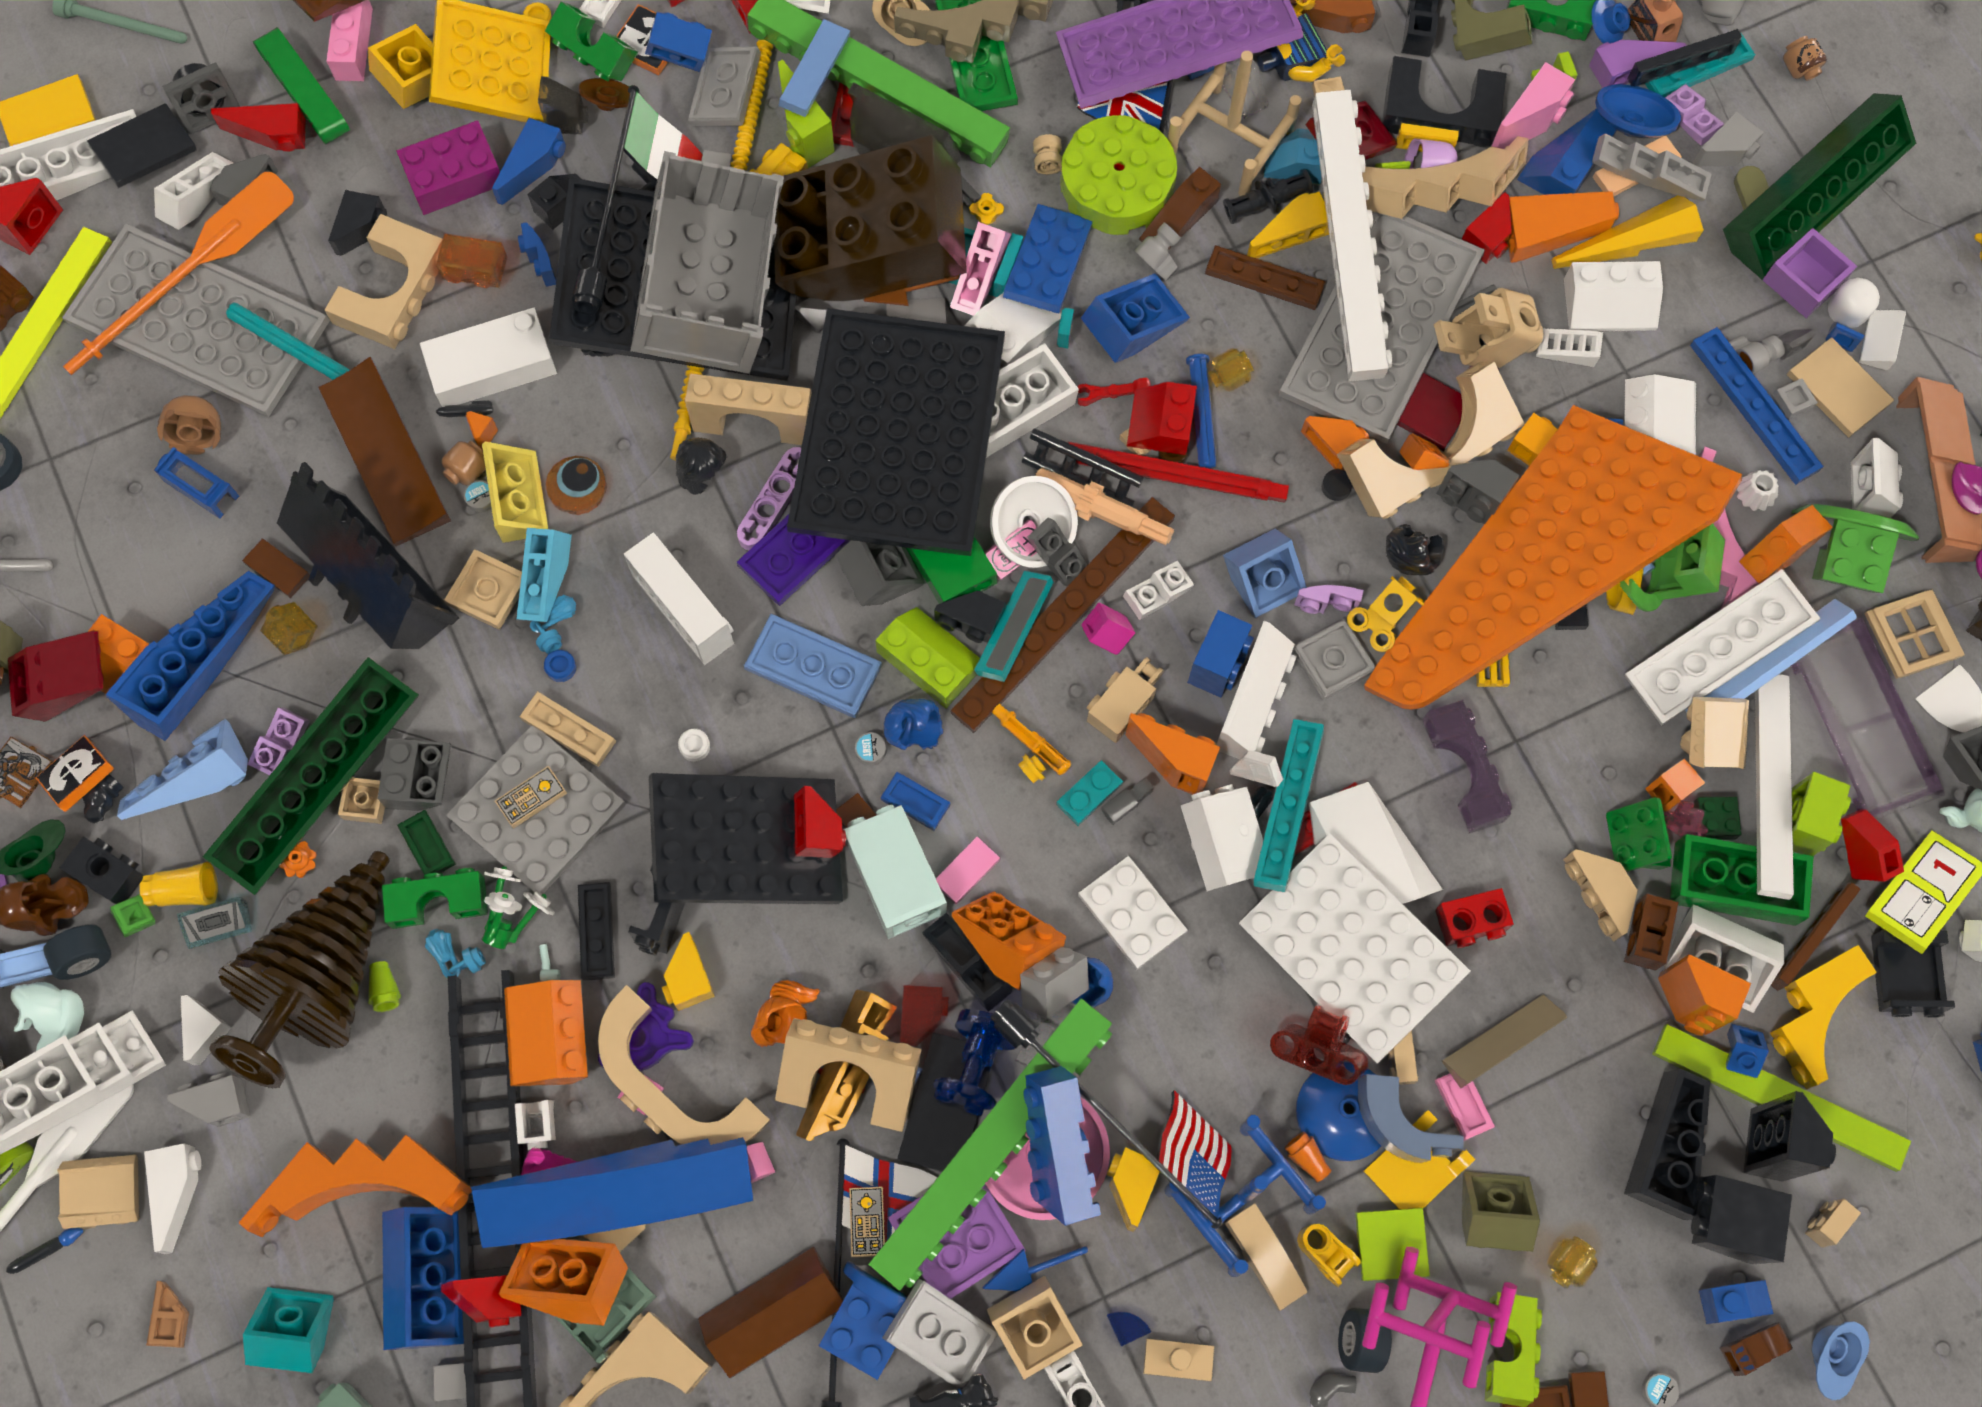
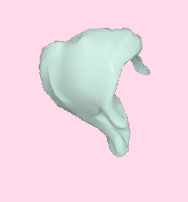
[11,982,84,1051]

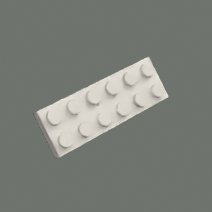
[1625,569,1821,726]

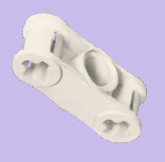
[1044,1351,1105,1407]

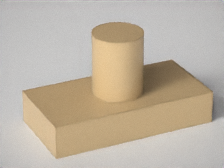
[1143,1339,1214,1381]

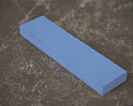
[779,19,850,117]

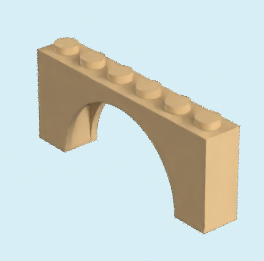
[1337,362,1525,519]
[559,1312,712,1407]

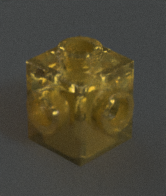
[260,602,318,655]

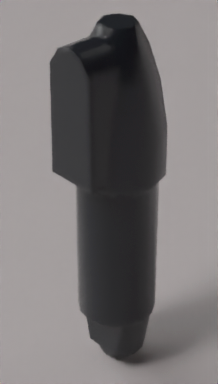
[436,401,494,417]

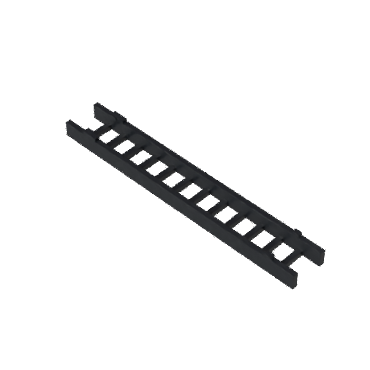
[447,970,537,1407]

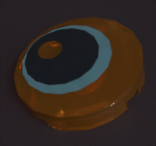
[545,456,607,515]

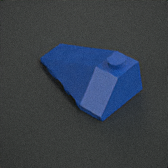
[1517,108,1617,195]

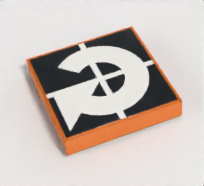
[617,4,668,76]
[36,735,114,812]

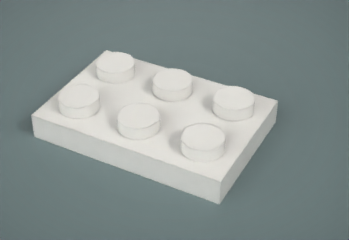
[1078,856,1187,970]

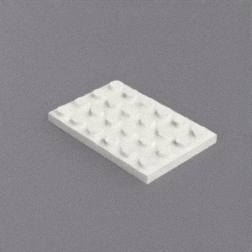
[1239,833,1471,1064]

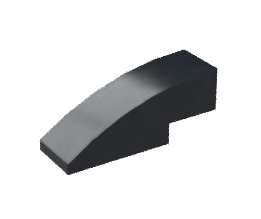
[922,913,1013,1012]

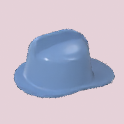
[1812,1321,1870,1400]

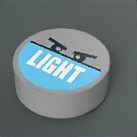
[464,480,491,512]
[855,732,886,765]
[1642,1373,1679,1407]

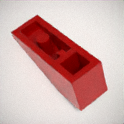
[211,103,306,152]

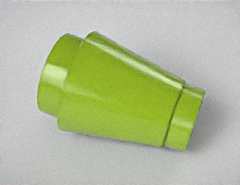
[368,961,401,1012]

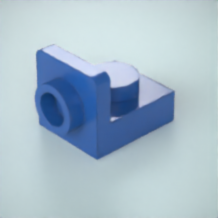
[1726,1023,1769,1078]

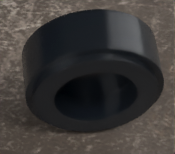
[1321,469,1353,501]

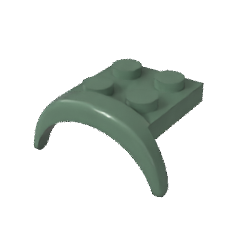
[554,1267,657,1363]

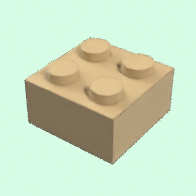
[338,778,385,824]
[1805,1199,1861,1248]

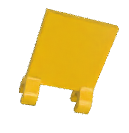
[1363,1110,1476,1209]

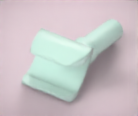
[539,944,561,982]

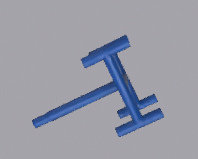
[1164,1115,1326,1277]

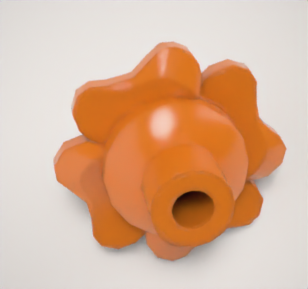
[279,841,317,878]

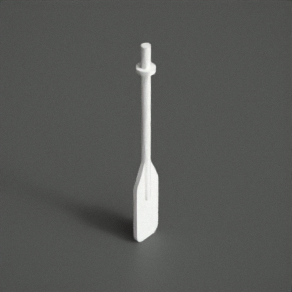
[0,1084,134,1232]

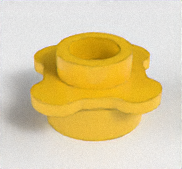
[969,193,1004,225]

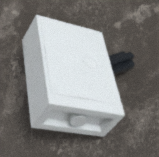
[1181,784,1272,891]

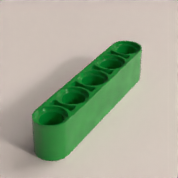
[253,27,350,145]

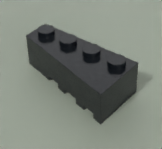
[1624,1069,1710,1220]

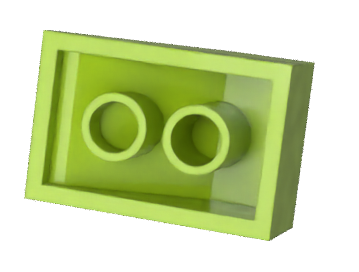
[778,59,835,168]

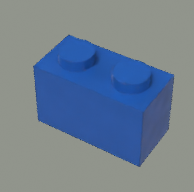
[645,12,712,72]

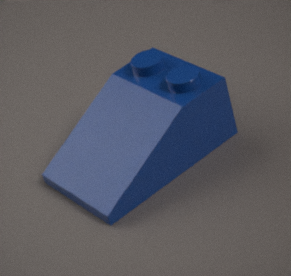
[1081,273,1190,363]

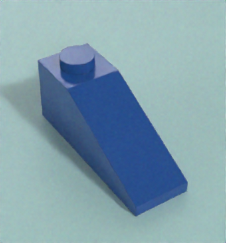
[492,118,566,205]

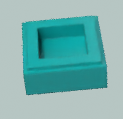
[1057,307,1074,349]

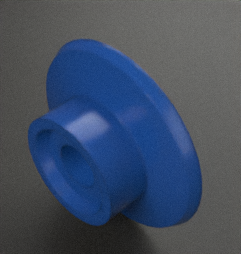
[1592,0,1630,44]

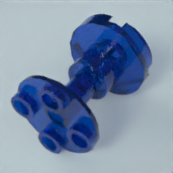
[933,1009,1015,1116]

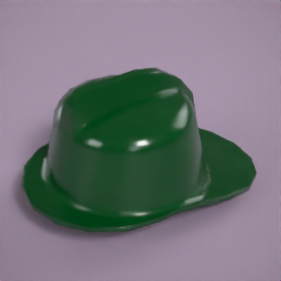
[0,819,66,882]

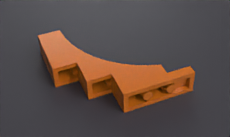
[239,1135,472,1237]

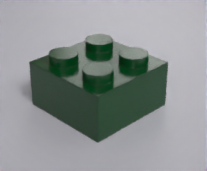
[1692,797,1742,840]

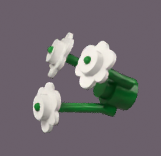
[482,866,555,949]

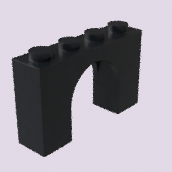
[1382,56,1507,147]

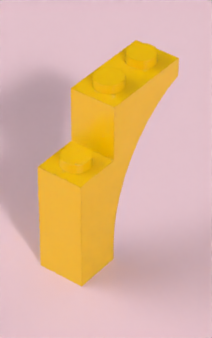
[1770,945,1877,1090]

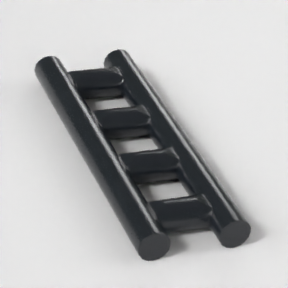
[1022,428,1144,507]

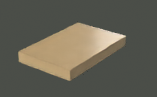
[1786,337,1894,438]

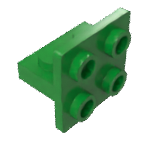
[1606,797,1672,872]

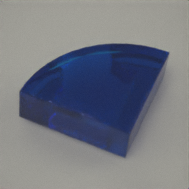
[1106,1312,1151,1347]

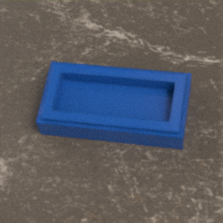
[880,772,950,831]

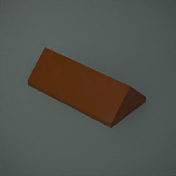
[698,1247,843,1379]

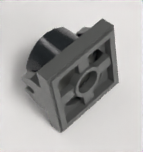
[162,62,240,134]

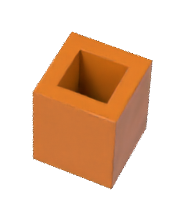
[1645,758,1705,813]

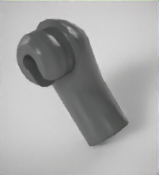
[1309,1374,1356,1407]

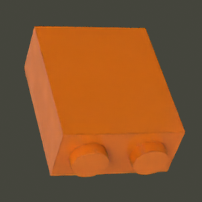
[1739,505,1833,584]

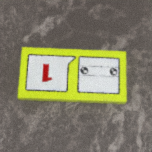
[1865,830,1982,954]

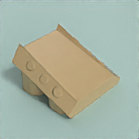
[1680,697,1749,769]
[57,1155,139,1229]

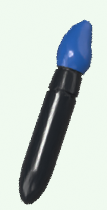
[6,1228,83,1274]

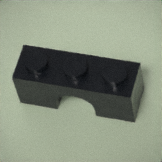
[1401,0,1439,57]

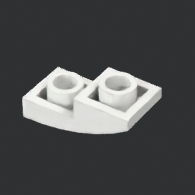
[1123,561,1194,620]

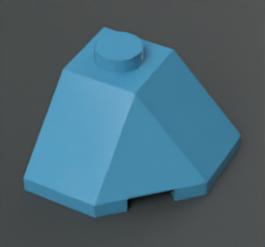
[1264,128,1322,184]

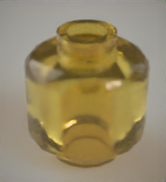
[1208,348,1254,392]
[1547,1236,1598,1289]

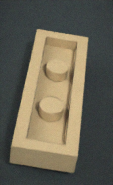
[519,691,616,767]

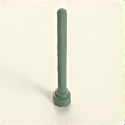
[52,0,187,44]

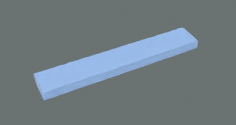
[1685,599,1857,713]

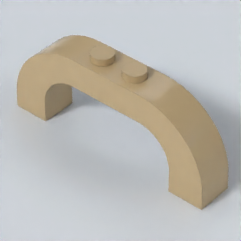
[598,985,770,1145]

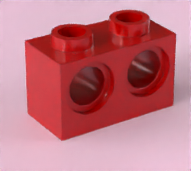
[1435,888,1514,948]

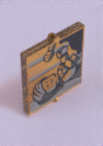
[0,737,53,808]

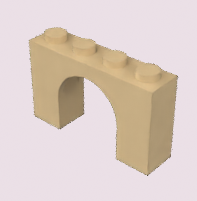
[325,214,449,349]
[685,374,811,445]
[775,1018,921,1132]

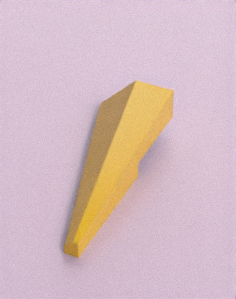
[1551,195,1704,269]

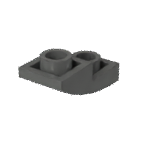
[1027,517,1087,586]

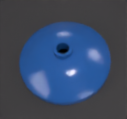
[1595,84,1681,138]
[1296,1062,1381,1161]

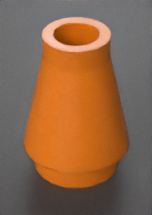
[1284,1131,1332,1183]

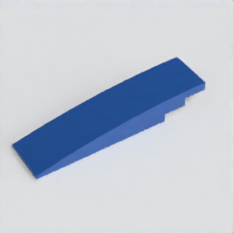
[471,1137,753,1248]

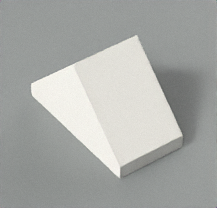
[181,995,231,1065]

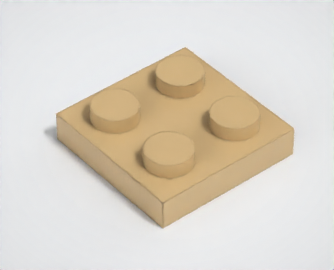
[444,549,522,630]

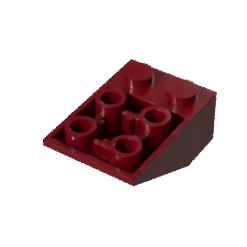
[8,630,104,722]

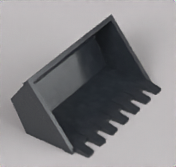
[277,462,459,649]

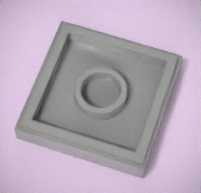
[1292,618,1375,700]

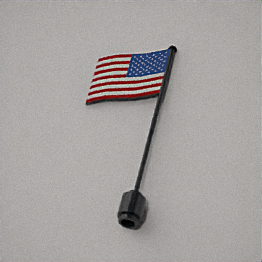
[990,999,1232,1229]

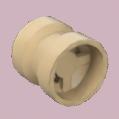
[1033,134,1062,175]

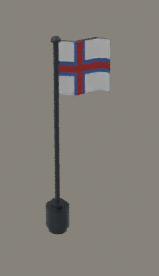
[821,1138,937,1407]

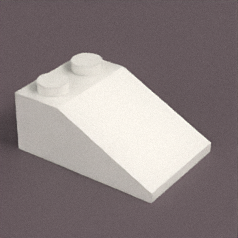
[965,293,1061,370]

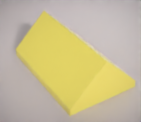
[482,441,548,543]

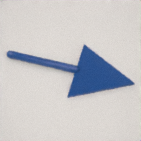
[982,1246,1088,1291]

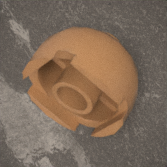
[157,395,221,455]

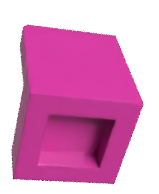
[1081,602,1135,655]

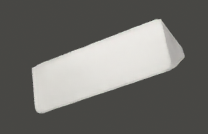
[1859,310,1906,371]

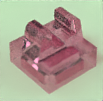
[1664,800,1708,837]

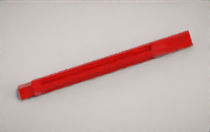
[1068,441,1289,503]

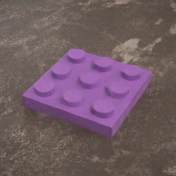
[888,1185,1026,1299]

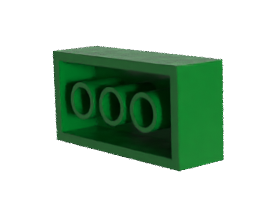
[1670,834,1814,926]

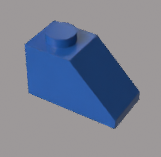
[1699,1280,1774,1324]

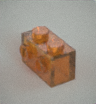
[436,234,507,288]

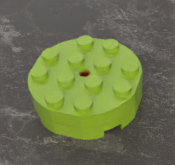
[1060,115,1177,235]

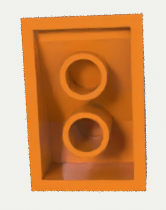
[499,1239,628,1326]

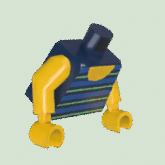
[1257,0,1346,83]

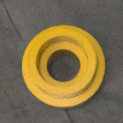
[1018,754,1046,783]

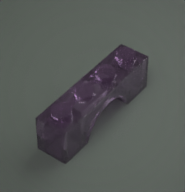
[1422,700,1512,834]

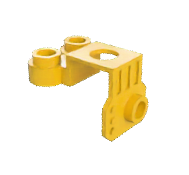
[1347,576,1424,652]

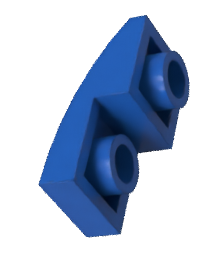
[518,222,556,287]

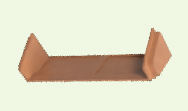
[1896,377,1982,563]

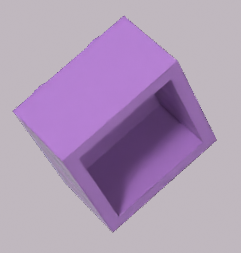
[1763,228,1857,319]

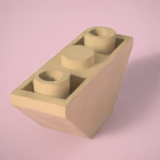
[1563,849,1638,942]

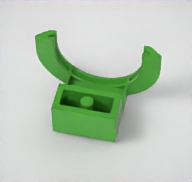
[1791,504,1919,593]
[1620,523,1725,612]

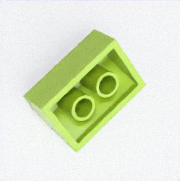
[875,607,980,709]

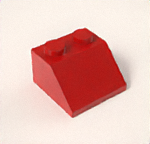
[0,178,63,255]
[1127,382,1197,455]

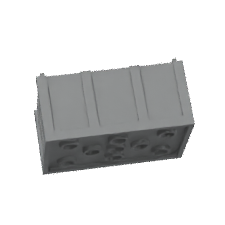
[630,151,784,374]

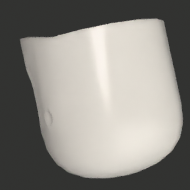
[1828,278,1880,328]

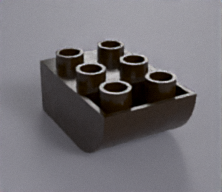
[774,135,967,301]

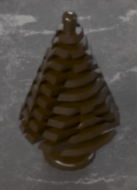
[209,851,390,1089]

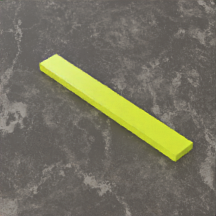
[0,227,112,419]

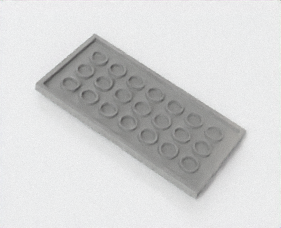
[1279,212,1484,444]
[62,224,330,417]

